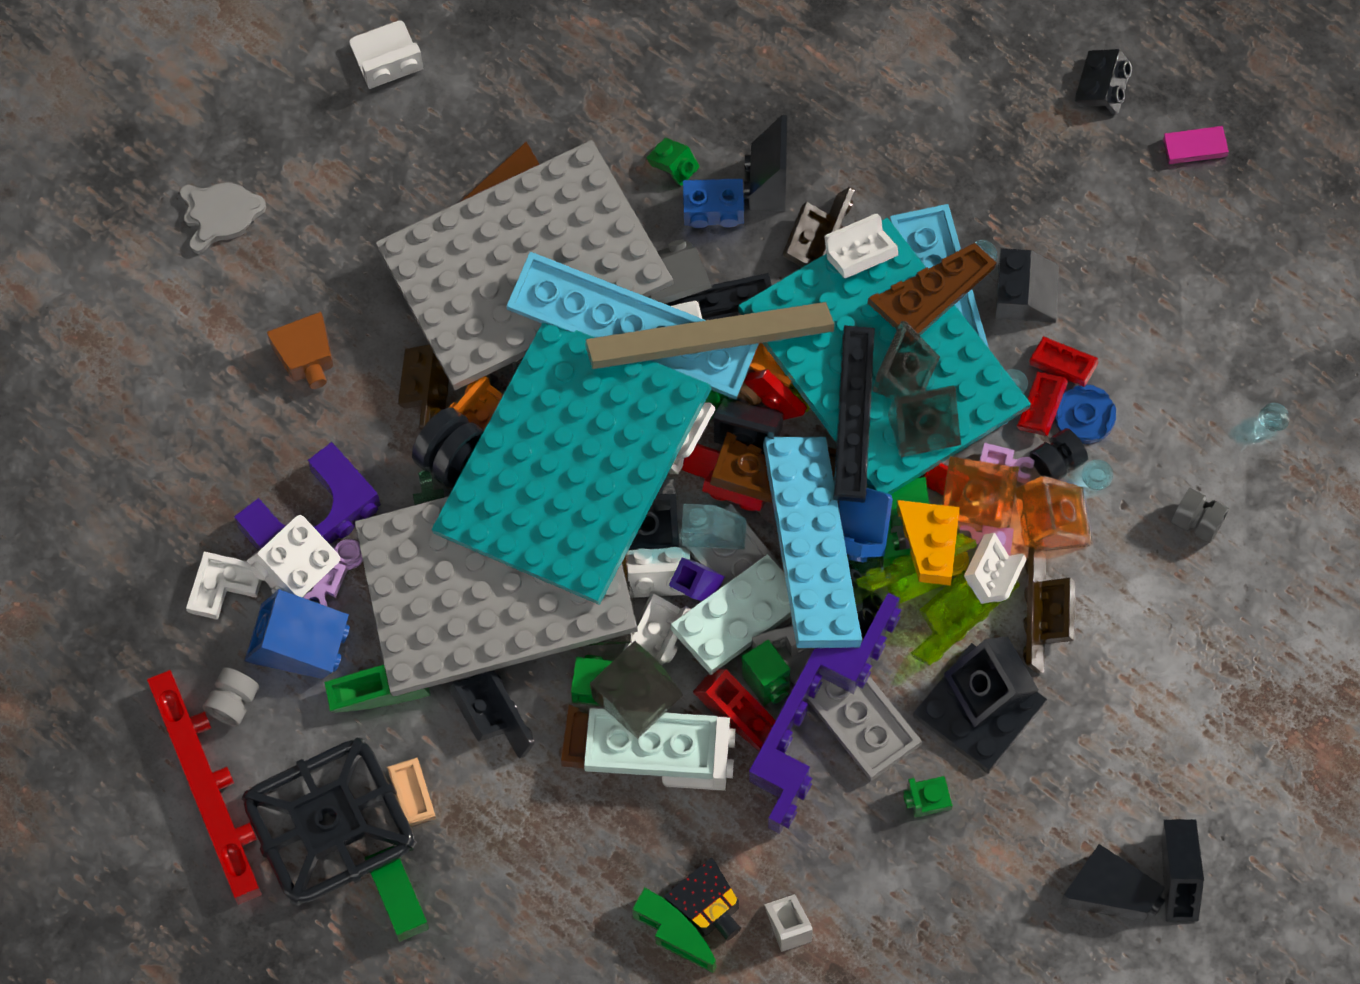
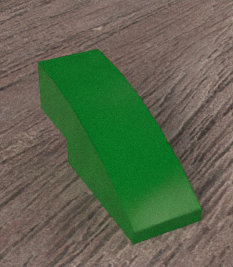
[324,665,431,713]
[364,845,429,942]
[632,887,716,973]

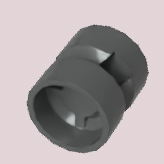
[1171,488,1229,543]

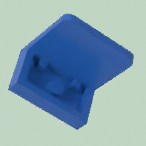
[838,488,893,562]

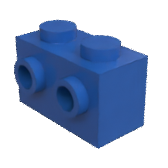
[683,179,744,228]

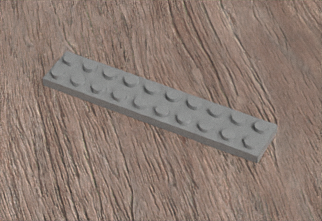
[681,504,922,781]

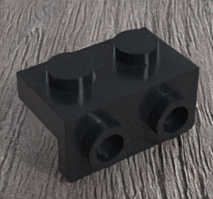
[1074,49,1132,114]

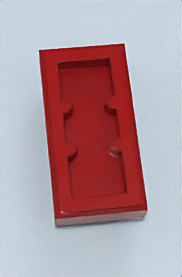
[1029,336,1099,387]
[744,369,807,420]
[1017,371,1068,437]

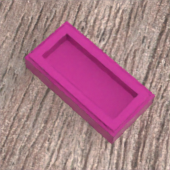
[1163,126,1229,165]

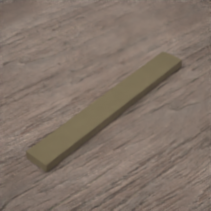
[585,302,834,369]

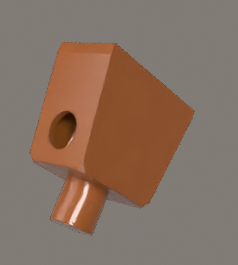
[267,312,333,389]

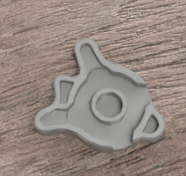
[180,183,266,254]

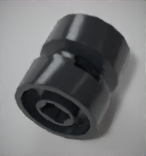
[1029,428,1088,485]

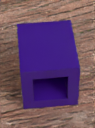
[669,557,725,601]

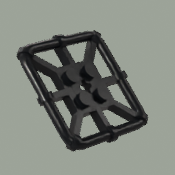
[242,737,416,906]

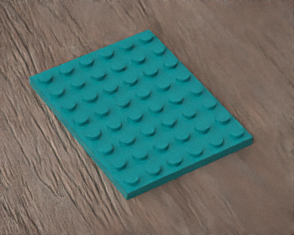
[738,217,1031,495]
[431,322,711,605]

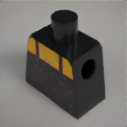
[664,857,741,941]

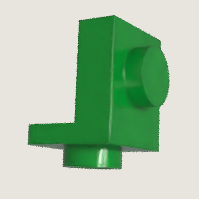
[646,138,699,186]

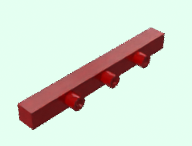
[147,670,262,905]

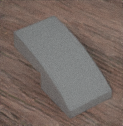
[752,627,810,657]

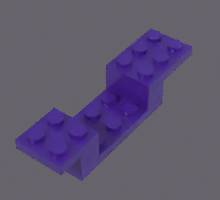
[749,592,902,834]

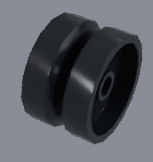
[412,407,484,488]

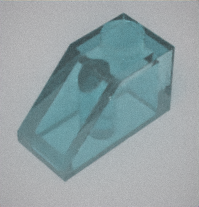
[681,503,746,550]

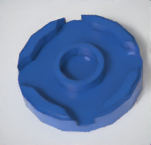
[1055,385,1116,445]

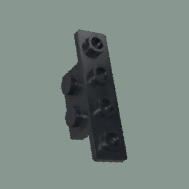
[449,670,535,758]

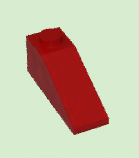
[693,669,776,752]

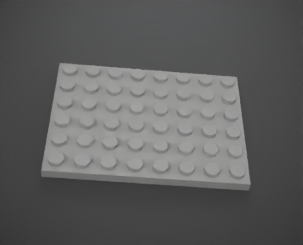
[376,140,674,391]
[355,496,638,697]

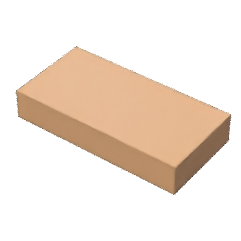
[387,757,436,827]

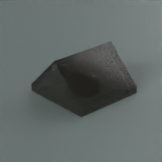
[872,321,940,408]
[888,385,961,457]

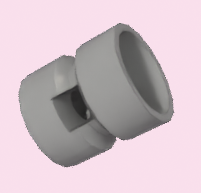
[202,667,259,727]

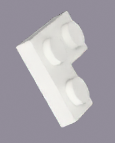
[186,552,262,619]

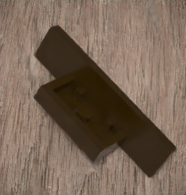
[782,187,854,268]
[398,344,449,430]
[1023,546,1075,674]

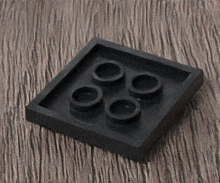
[913,643,1047,774]

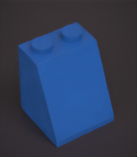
[244,589,350,679]

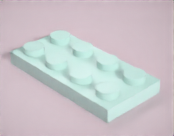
[670,554,791,675]
[584,708,717,779]

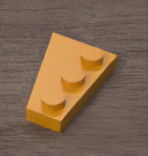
[896,500,960,586]

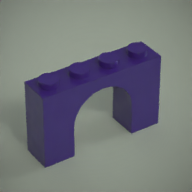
[234,442,381,550]

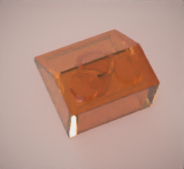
[942,456,1019,528]
[1015,476,1093,552]

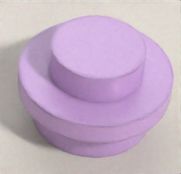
[334,539,363,570]

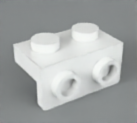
[824,214,898,278]
[964,533,1027,604]
[627,547,690,598]
[623,594,691,668]

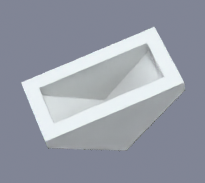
[764,894,812,952]

